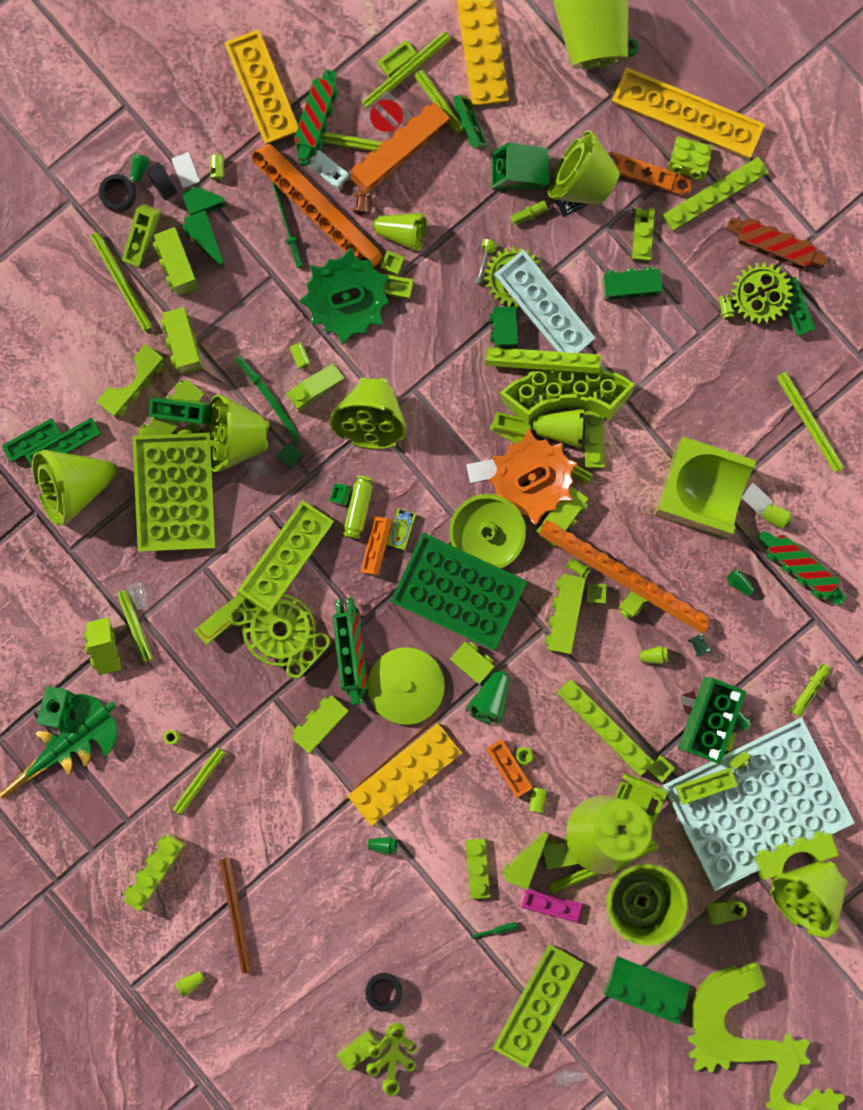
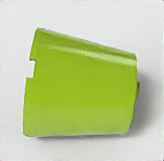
[553,0,628,71]
[566,795,652,874]
[606,864,688,946]

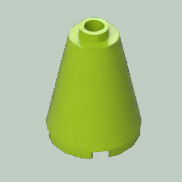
[373,213,427,251]
[533,409,585,448]

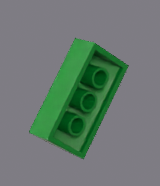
[678,676,747,764]
[603,956,690,1025]

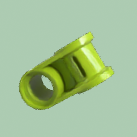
[707,900,747,925]

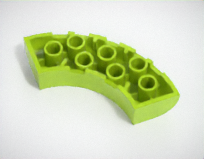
[500,367,635,425]

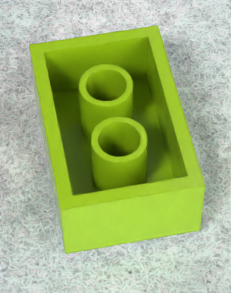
[153,227,200,296]
[160,307,204,375]

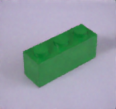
[602,267,663,301]

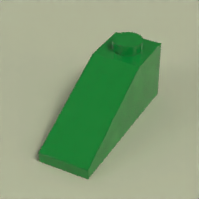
[182,210,225,268]
[149,397,212,424]

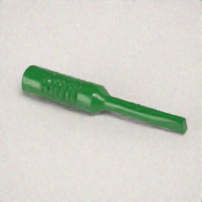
[471,922,518,938]

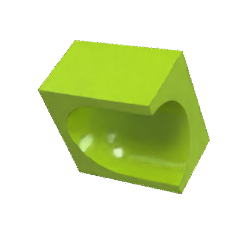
[654,436,756,539]

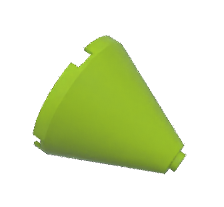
[32,450,118,526]

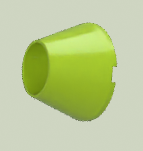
[548,130,620,205]

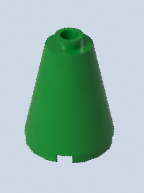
[465,670,510,726]

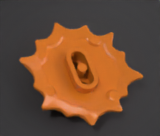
[489,429,578,525]

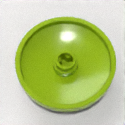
[449,493,526,568]
[368,647,445,725]

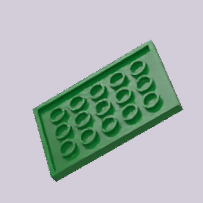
[390,532,527,651]

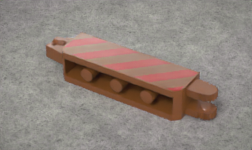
[726,218,828,271]

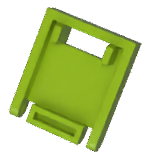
[614,773,668,827]

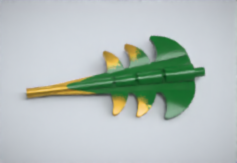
[0,694,118,799]

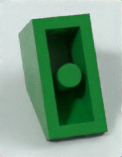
[182,187,227,215]

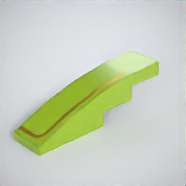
[194,594,256,646]

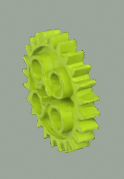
[484,246,546,309]
[731,262,793,324]

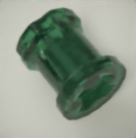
[688,633,712,657]

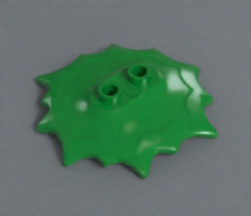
[299,248,389,345]

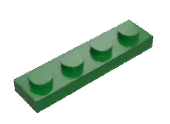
[25,417,102,467]

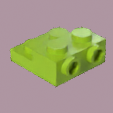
[668,136,713,181]

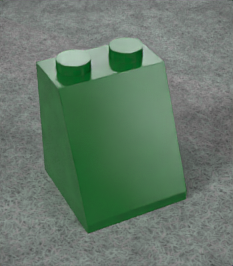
[491,142,550,190]

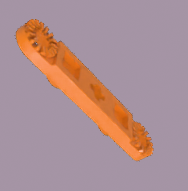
[607,151,692,196]

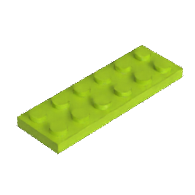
[237,500,334,614]
[493,944,584,1068]

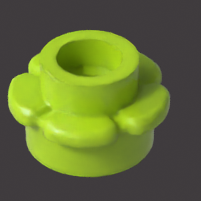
[514,747,534,766]

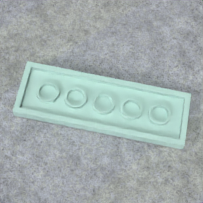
[493,250,595,353]

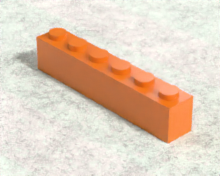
[351,102,450,194]

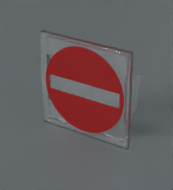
[360,90,413,140]

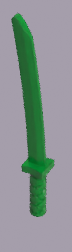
[271,180,304,268]
[235,355,299,445]

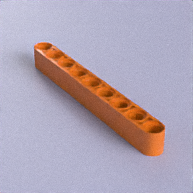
[252,144,383,268]

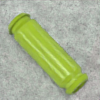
[343,475,374,539]

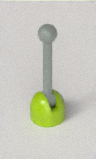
[475,239,498,285]

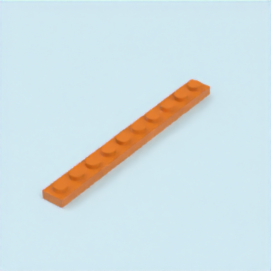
[539,519,710,634]

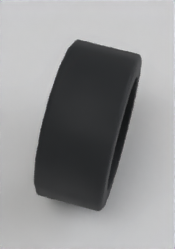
[146,162,177,201]
[99,174,136,213]
[365,973,402,1012]

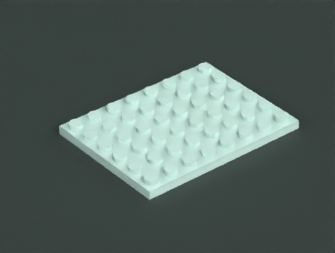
[662,718,854,891]

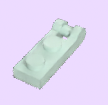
[307,150,351,192]

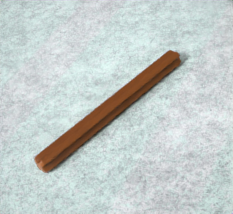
[219,857,252,974]

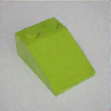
[502,831,548,890]

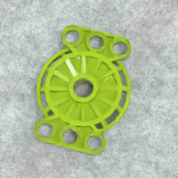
[229,594,330,679]

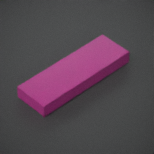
[522,889,583,923]

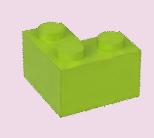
[84,617,121,675]

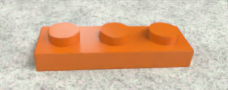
[360,517,392,576]
[486,739,532,798]

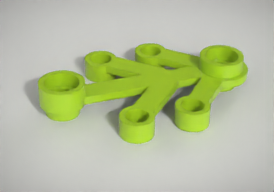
[366,1022,418,1097]

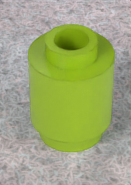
[762,504,792,529]

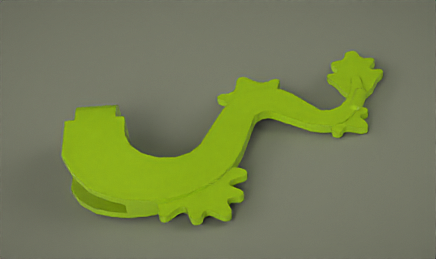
[688,962,845,1110]

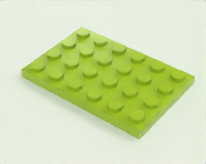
[132,433,215,552]

